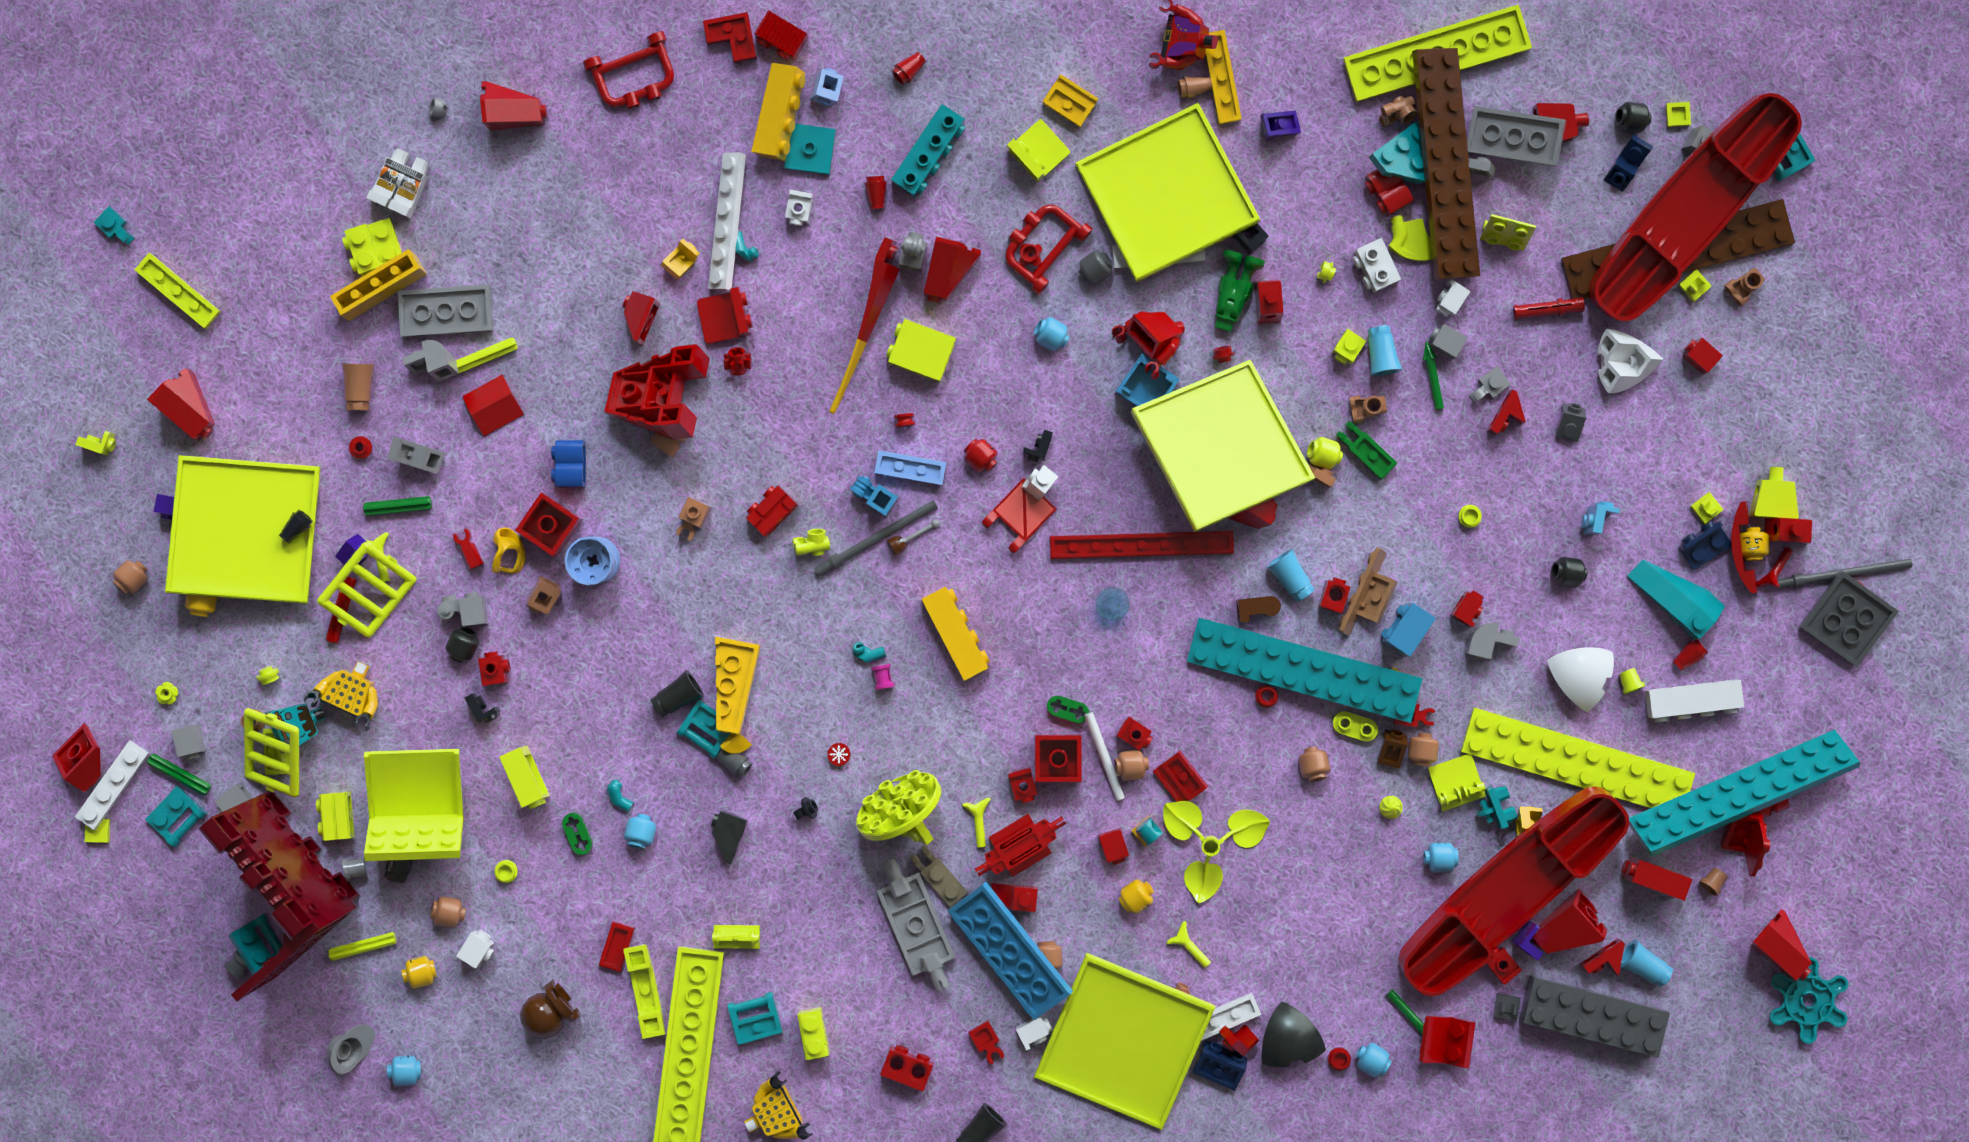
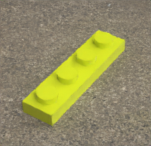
[134,253,221,329]

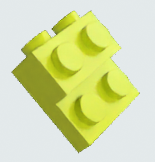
[342,217,402,276]

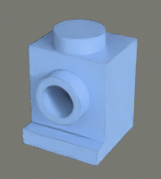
[810,68,844,107]

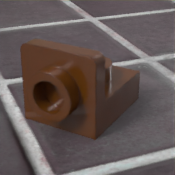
[1377,729,1408,769]

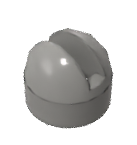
[429,98,447,117]

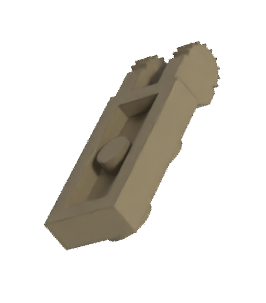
[910,845,968,907]

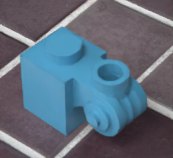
[850,475,899,517]

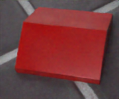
[462,374,525,436]

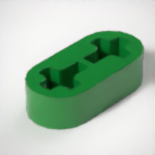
[1047,695,1090,723]
[562,812,593,855]

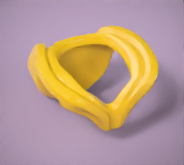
[491,527,526,574]

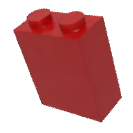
[1621,857,1693,901]

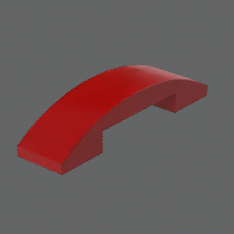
[1731,501,1758,594]

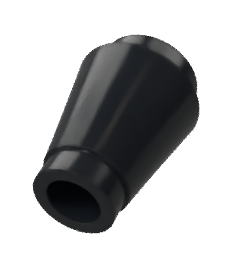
[279,509,313,544]

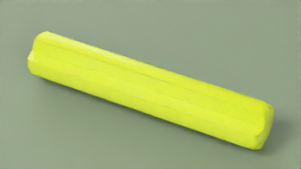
[456,337,518,373]
[328,932,397,961]

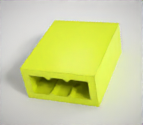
[886,319,956,383]

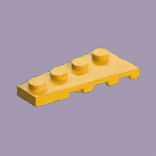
[715,636,761,735]

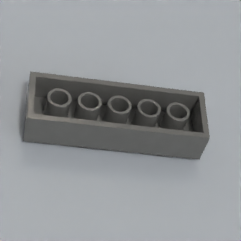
[1519,975,1670,1058]

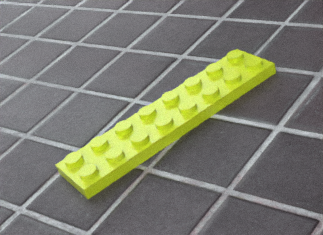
[1343,4,1532,103]

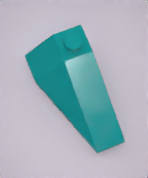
[1627,559,1725,639]

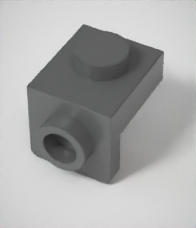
[1555,403,1586,442]

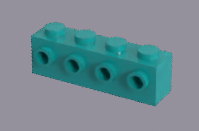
[891,104,966,198]

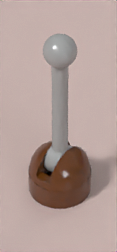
[887,519,940,556]

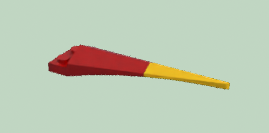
[829,237,900,414]

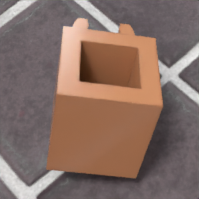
[676,497,711,541]

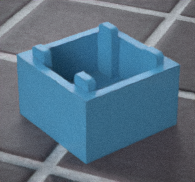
[1115,353,1180,407]
[1381,603,1436,657]

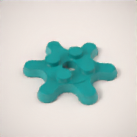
[1770,957,1849,1044]

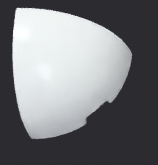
[1597,329,1663,393]
[1547,648,1614,712]

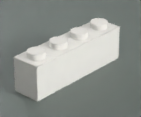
[1644,679,1744,722]

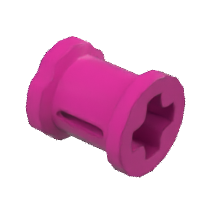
[871,664,895,690]

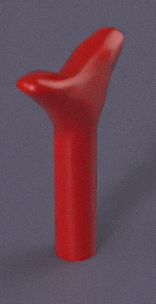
[1757,547,1793,588]

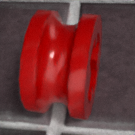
[894,413,915,427]

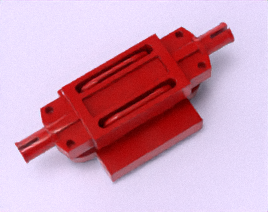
[974,813,1067,877]

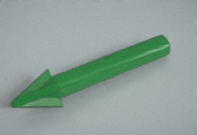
[1423,341,1444,410]
[1386,989,1424,1036]

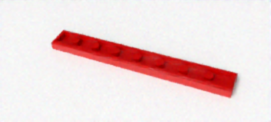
[1050,531,1234,559]

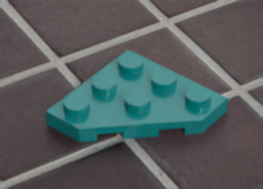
[1368,121,1425,184]

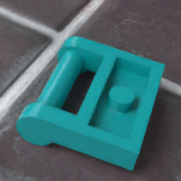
[1774,133,1816,182]
[676,699,730,759]
[145,786,208,848]
[228,913,283,975]
[727,992,783,1045]

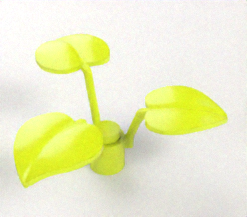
[1163,801,1270,903]

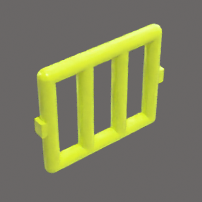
[317,542,417,638]
[244,708,299,797]

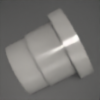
[342,858,367,882]

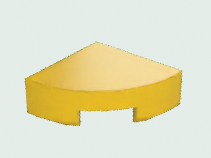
[720,734,752,753]

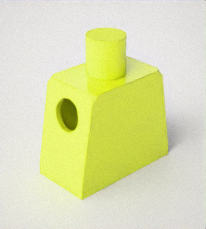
[1749,467,1799,519]

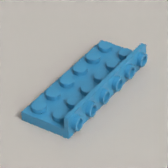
[948,882,1073,1020]

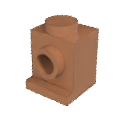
[527,575,561,615]

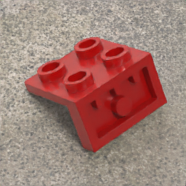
[1419,1016,1476,1068]

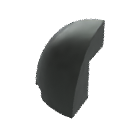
[1261,1001,1326,1067]

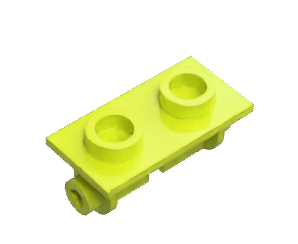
[712,925,760,949]

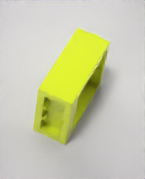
[499,746,550,809]

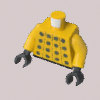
[304,661,378,730]
[744,1071,813,1140]

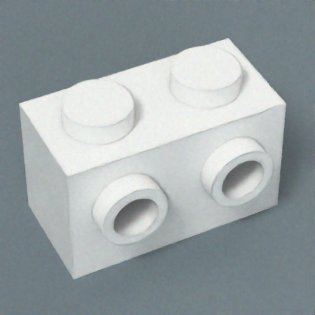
[1353,238,1401,293]

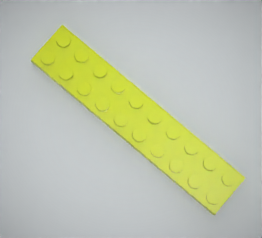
[1461,707,1695,808]
[653,946,724,1142]

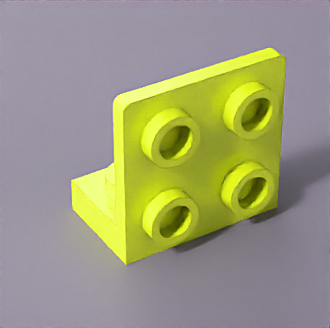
[1007,119,1070,183]

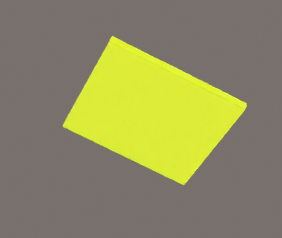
[1075,103,1260,283]
[1130,360,1315,532]
[165,455,320,604]
[1034,953,1215,1130]

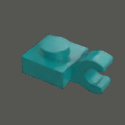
[93,206,135,245]

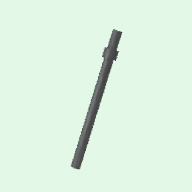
[814,500,938,576]
[1778,559,1912,588]

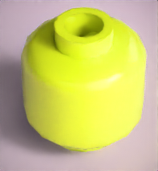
[1307,437,1343,470]

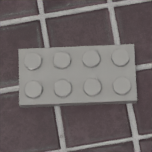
[1467,106,1566,167]
[397,284,494,337]

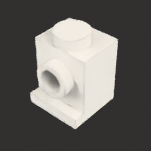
[785,190,814,226]
[1436,279,1470,317]
[1021,466,1058,501]
[1016,1016,1053,1051]

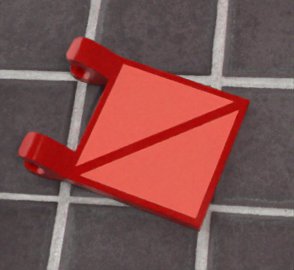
[982,478,1057,553]

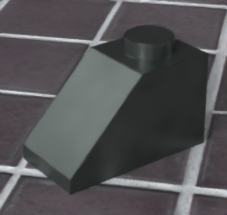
[711,810,748,864]

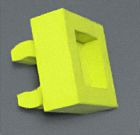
[1678,269,1711,302]
[1690,492,1724,524]

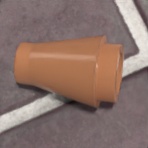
[1177,77,1212,99]

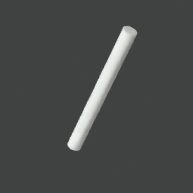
[1084,712,1125,801]

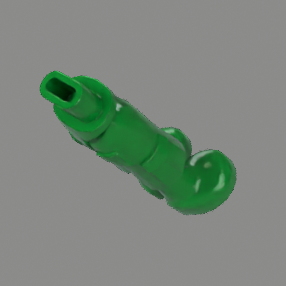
[1214,249,1265,332]

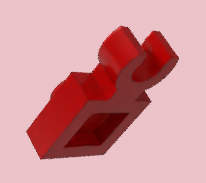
[1393,704,1435,727]
[968,1020,1004,1065]

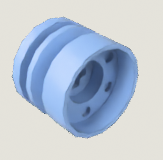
[565,536,621,585]

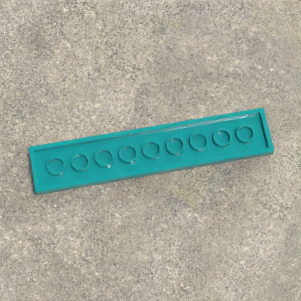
[1187,617,1423,723]
[1629,729,1860,857]

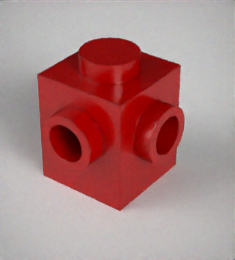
[478,651,511,686]

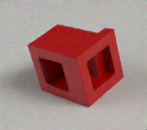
[1450,590,1484,627]
[1116,716,1153,751]
[1008,767,1038,804]
[1486,947,1523,985]

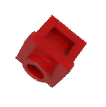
[1219,1025,1259,1056]

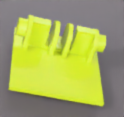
[1480,214,1536,251]
[1428,754,1486,811]

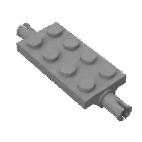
[877,858,955,991]

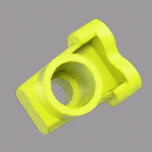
[792,529,830,556]

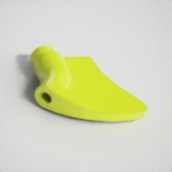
[1388,215,1433,261]

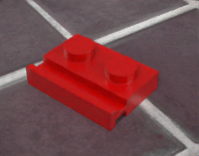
[1153,750,1208,802]

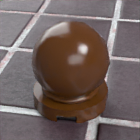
[520,979,580,1039]

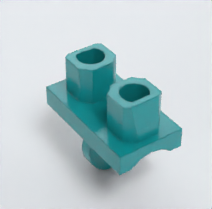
[1476,786,1518,829]

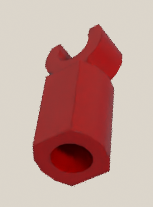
[453,528,484,570]

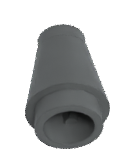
[717,749,752,778]

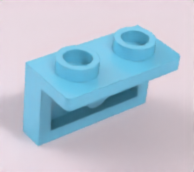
[1581,501,1620,535]

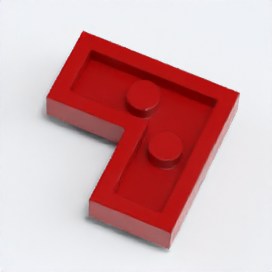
[703,12,757,63]

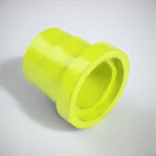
[1619,668,1645,695]

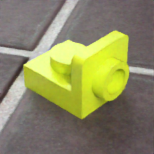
[1332,328,1366,365]
[75,431,116,456]

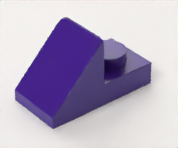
[1260,110,1301,142]

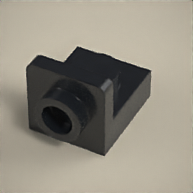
[1023,429,1053,462]
[464,693,501,723]

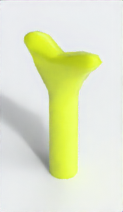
[366,532,390,582]
[962,798,991,847]
[1167,921,1211,968]

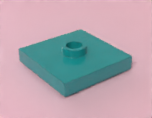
[784,123,836,175]

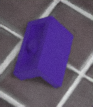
[1511,921,1544,961]

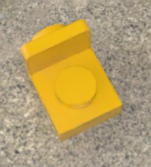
[1515,806,1543,836]

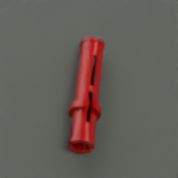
[1513,297,1585,320]

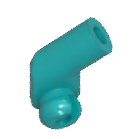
[736,231,759,262]
[606,780,634,812]

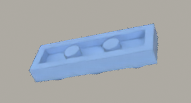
[874,450,946,485]

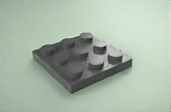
[1799,570,1899,667]

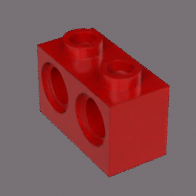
[880,1044,934,1091]

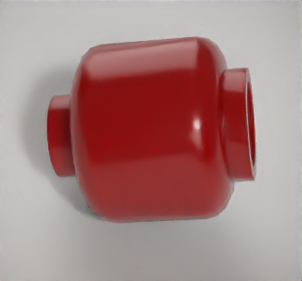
[964,439,998,473]

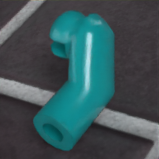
[852,642,887,663]

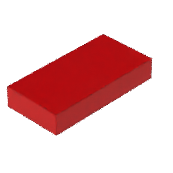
[598,921,635,972]

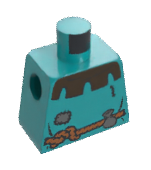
[265,703,326,753]

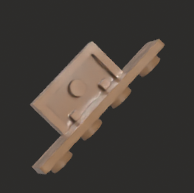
[1339,547,1398,636]

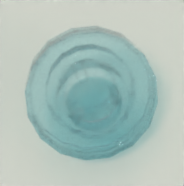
[1096,587,1130,621]

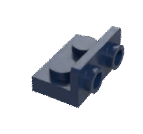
[1678,520,1732,570]
[1192,1040,1248,1091]

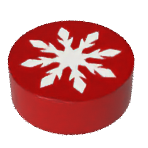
[827,743,851,766]

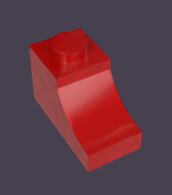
[991,883,1038,912]

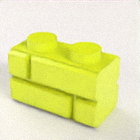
[316,791,355,841]
[797,1007,830,1060]

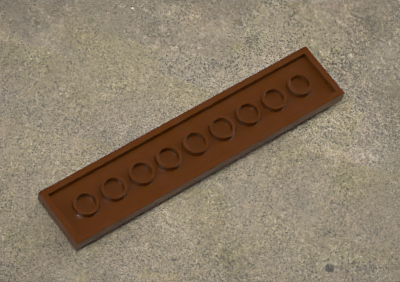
[1412,48,1480,280]
[1561,199,1795,299]

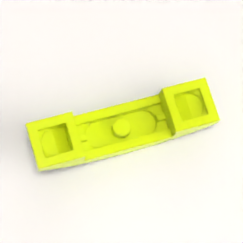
[623,944,666,1039]

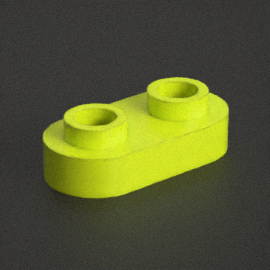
[1332,711,1378,741]

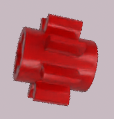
[723,347,752,376]

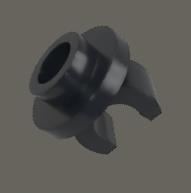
[793,797,818,820]

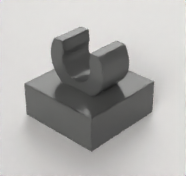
[1493,993,1521,1021]

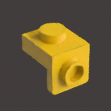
[661,239,699,280]

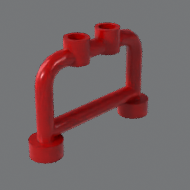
[583,31,674,109]
[1005,204,1093,296]

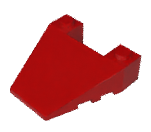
[604,344,710,439]

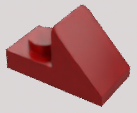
[1487,389,1526,435]
[1580,938,1625,976]

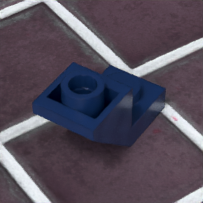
[1603,134,1653,192]

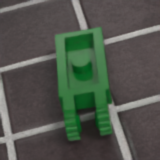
[1336,421,1397,480]

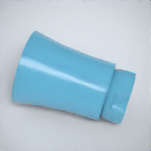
[1367,325,1403,377]
[1266,549,1315,602]
[1621,940,1673,987]

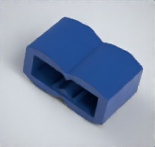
[551,440,586,488]

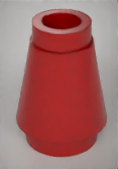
[892,52,926,85]
[864,176,887,209]
[1672,639,1708,671]

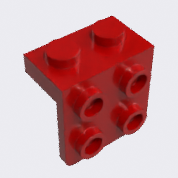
[697,287,753,344]
[1721,812,1770,877]

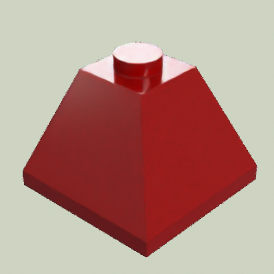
[622,291,660,346]
[52,723,101,793]

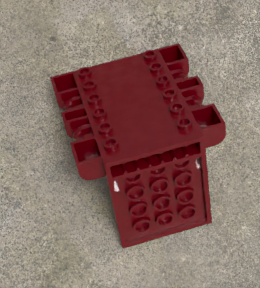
[199,791,360,1002]

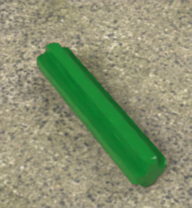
[363,496,432,516]
[147,754,211,795]

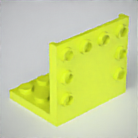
[364,749,464,861]

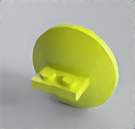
[856,770,941,845]

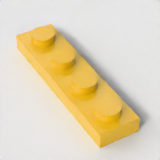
[1205,30,1242,125]

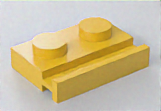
[1042,74,1099,128]

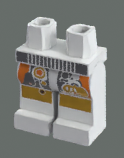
[366,148,429,219]

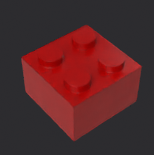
[515,492,583,557]
[1035,735,1082,782]

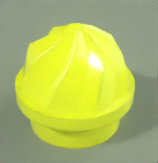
[1379,796,1403,819]

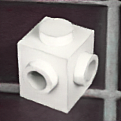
[456,930,494,969]

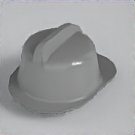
[326,1024,376,1074]

